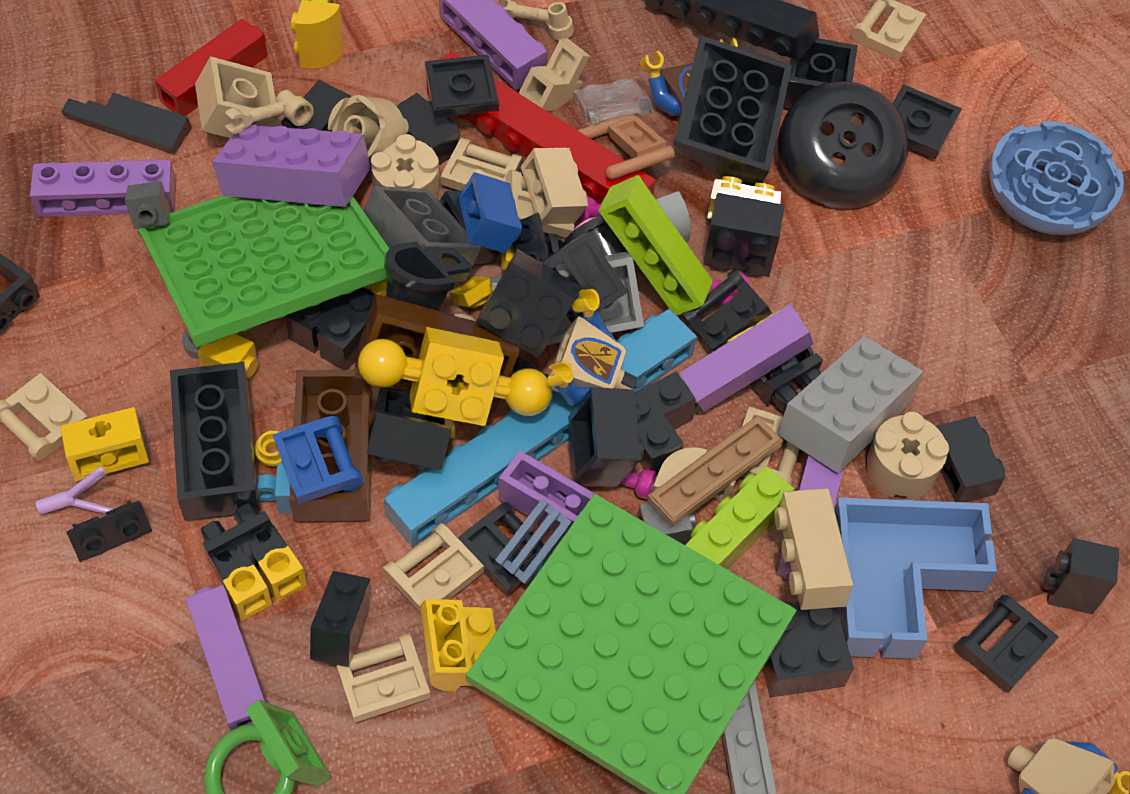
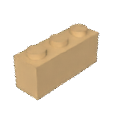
[775,488,853,610]

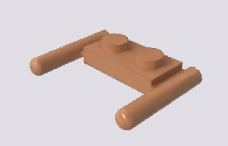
[578,112,675,180]

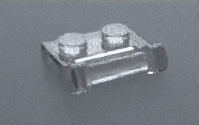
[573,78,652,126]

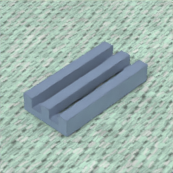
[495,499,573,585]

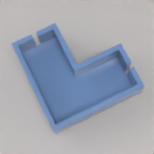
[834,497,997,659]

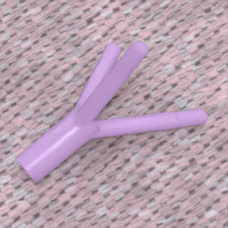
[36,467,113,515]

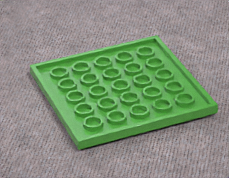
[138,195,389,348]
[466,493,797,794]

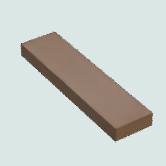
[647,415,783,528]

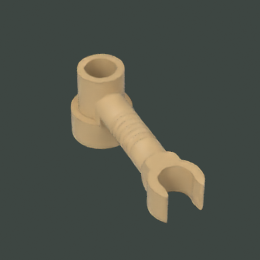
[499,0,574,40]
[225,90,314,134]

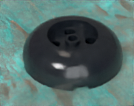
[778,81,909,210]

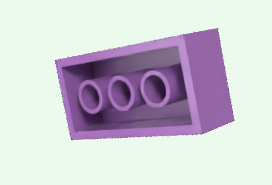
[213,124,370,207]

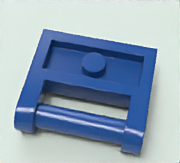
[273,416,364,504]

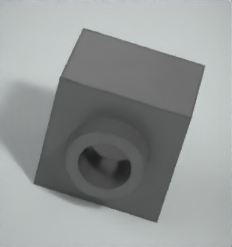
[125,181,171,229]

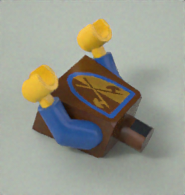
[640,38,738,123]

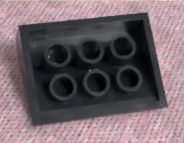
[673,35,792,187]

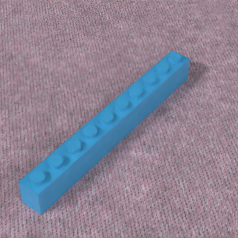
[384,309,697,547]

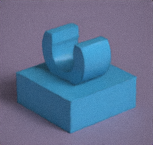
[257,463,292,513]

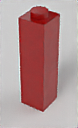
[155,18,267,116]

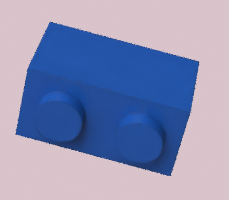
[458,172,522,253]

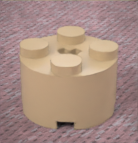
[328,95,409,164]
[371,134,439,198]
[866,412,949,499]

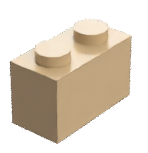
[521,148,588,225]

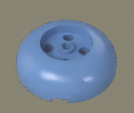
[989,121,1124,235]

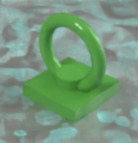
[204,699,332,794]

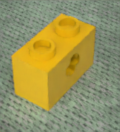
[60,407,149,482]

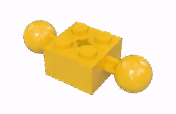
[358,327,552,426]

